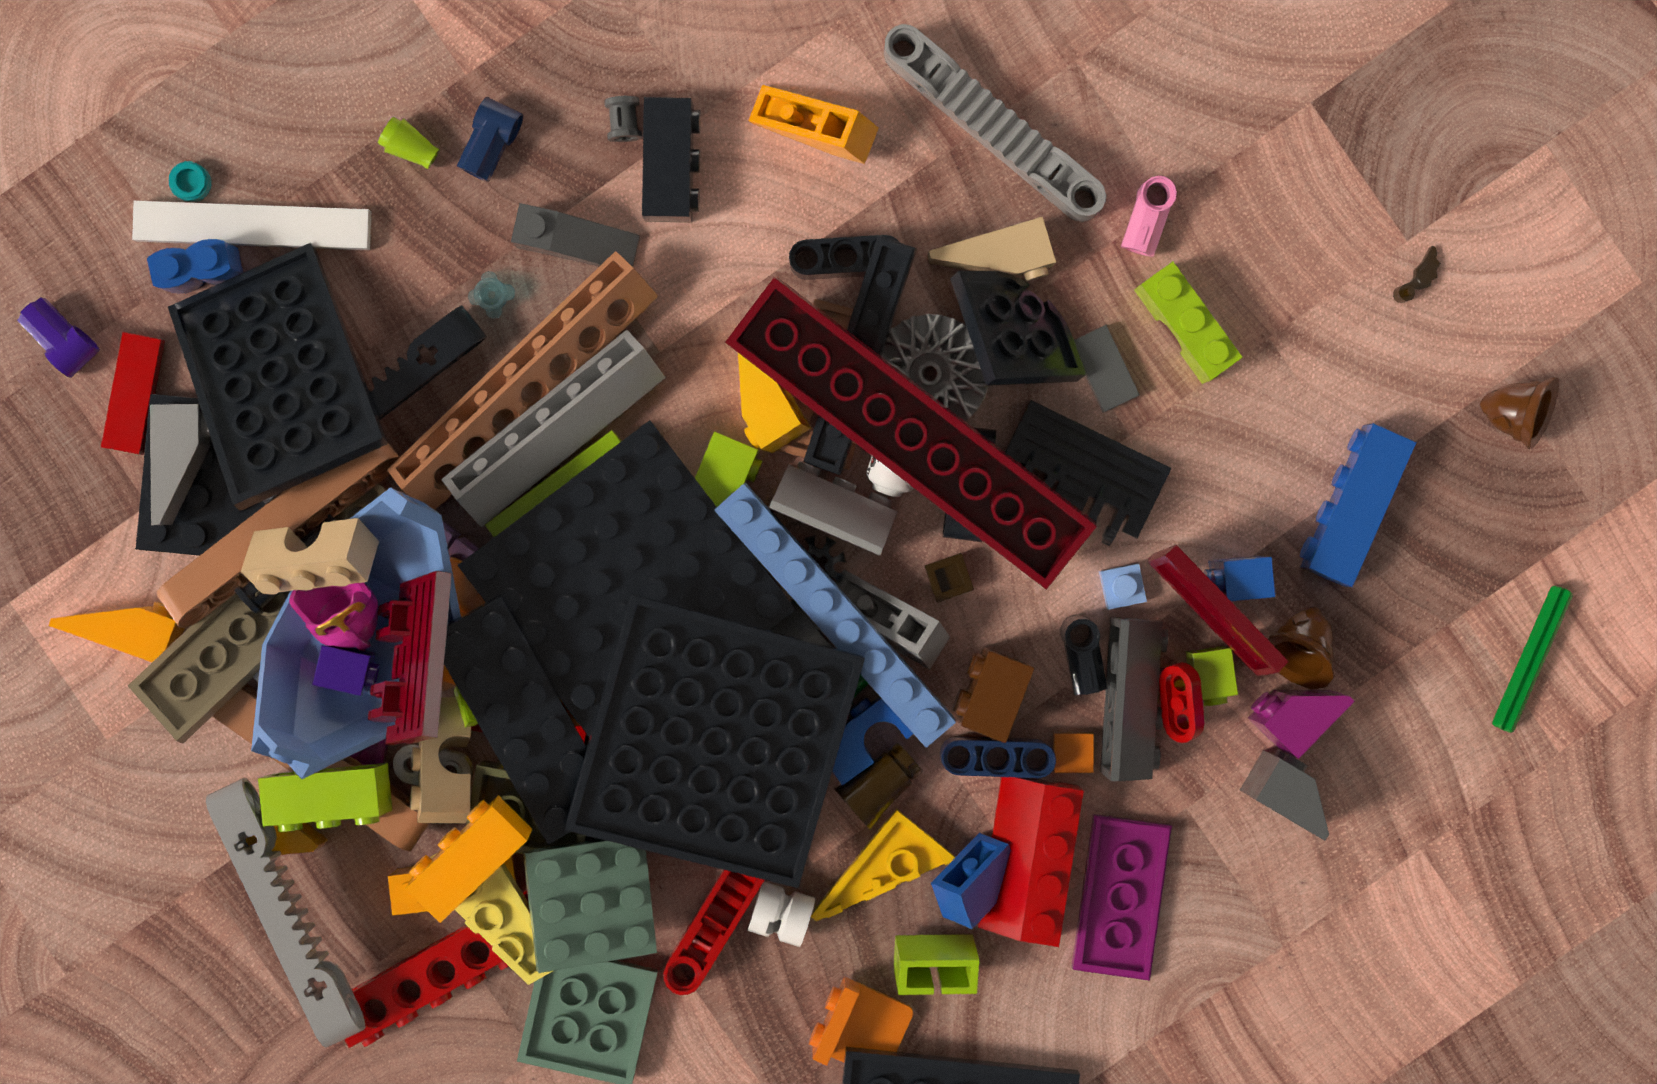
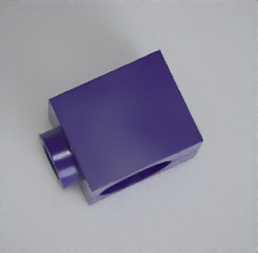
[312,645,380,696]

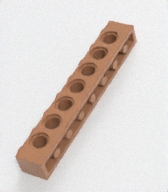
[387,251,658,510]

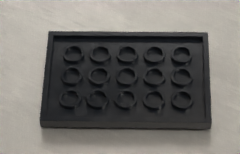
[168,243,388,511]

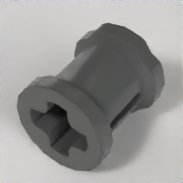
[604,96,643,142]

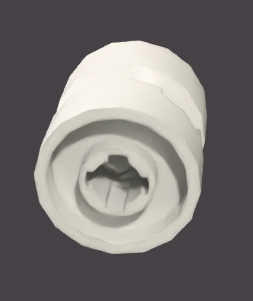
[748,882,815,947]

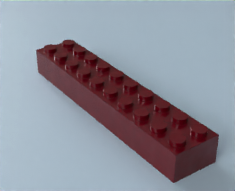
[725,277,1097,590]

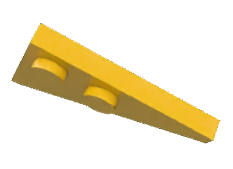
[811,808,955,922]

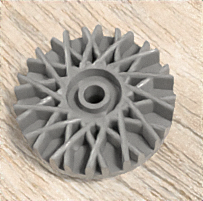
[881,314,988,421]

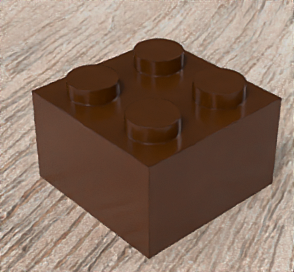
[952,646,1035,743]

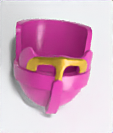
[289,582,378,651]

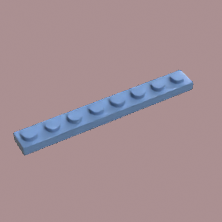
[715,482,956,748]

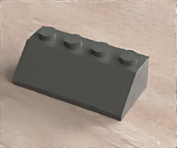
[1100,617,1168,781]

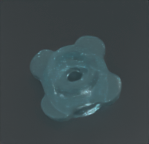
[468,271,515,318]

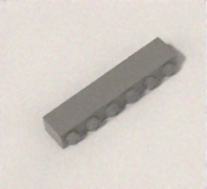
[441,330,666,527]

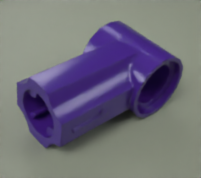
[17,297,100,378]

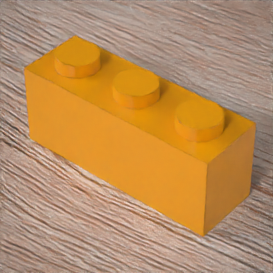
[405,795,532,923]

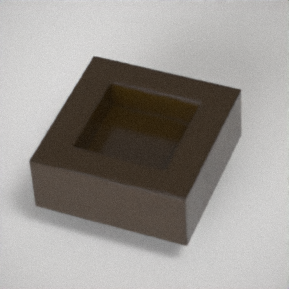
[924,553,974,603]

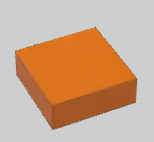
[1053,732,1094,773]

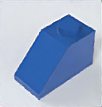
[931,833,1011,929]

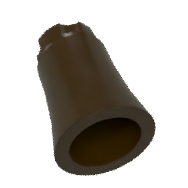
[834,743,923,830]

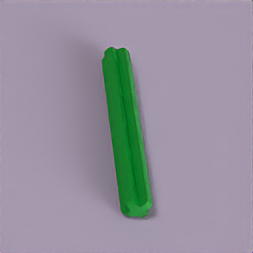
[1492,586,1573,733]

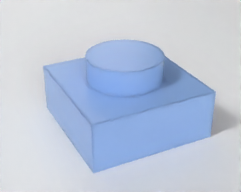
[1099,563,1147,610]

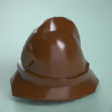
[1480,377,1559,449]
[1268,607,1335,690]

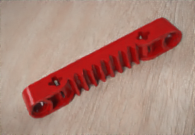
[663,870,764,995]

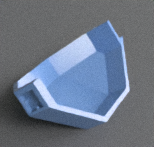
[251,488,461,779]

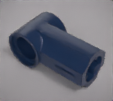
[457,97,524,183]

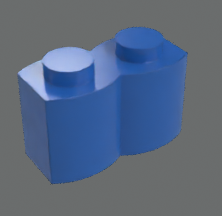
[147,239,244,294]

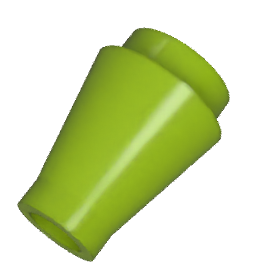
[378,116,440,169]

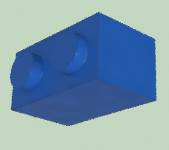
[1204,556,1275,601]

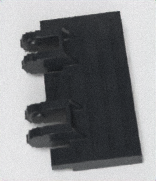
[1005,400,1172,546]

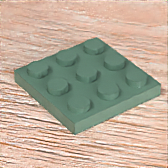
[523,839,657,973]
[517,960,659,1084]

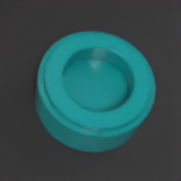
[168,161,212,202]

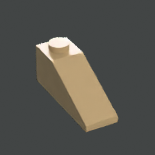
[927,217,1056,282]

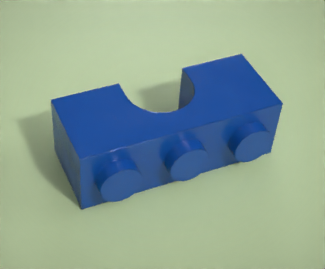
[832,696,913,785]

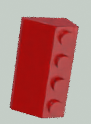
[977,777,1084,947]

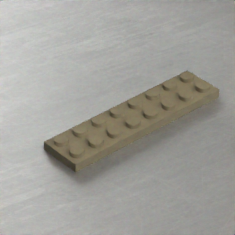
[128,483,386,744]

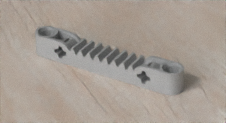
[884,24,1106,222]
[206,778,365,1048]

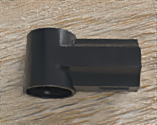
[1060,615,1108,695]

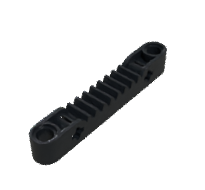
[263,305,487,504]

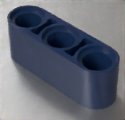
[939,736,1056,778]

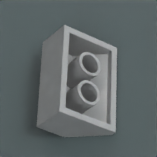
[769,461,898,555]

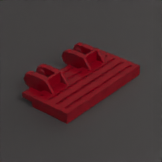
[1148,544,1289,676]
[368,571,452,745]

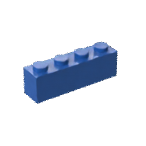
[1300,423,1417,587]

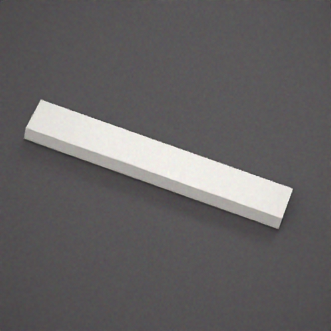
[132,201,372,250]

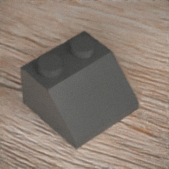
[1240,749,1329,841]

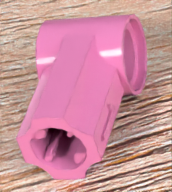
[1121,176,1177,257]

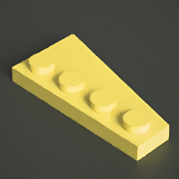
[430,853,553,985]

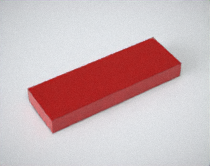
[101,332,165,455]

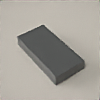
[1074,325,1140,413]

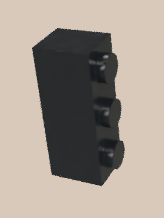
[642,97,701,223]

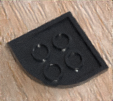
[950,271,1086,386]

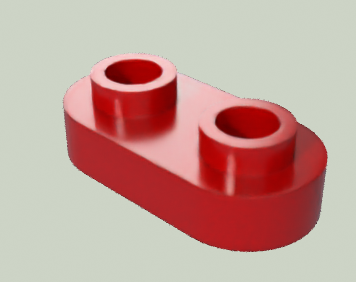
[1159,662,1205,743]

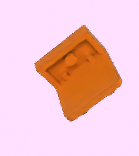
[809,976,913,1066]

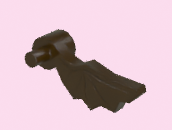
[1393,246,1441,303]

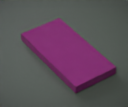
[1071,814,1172,981]

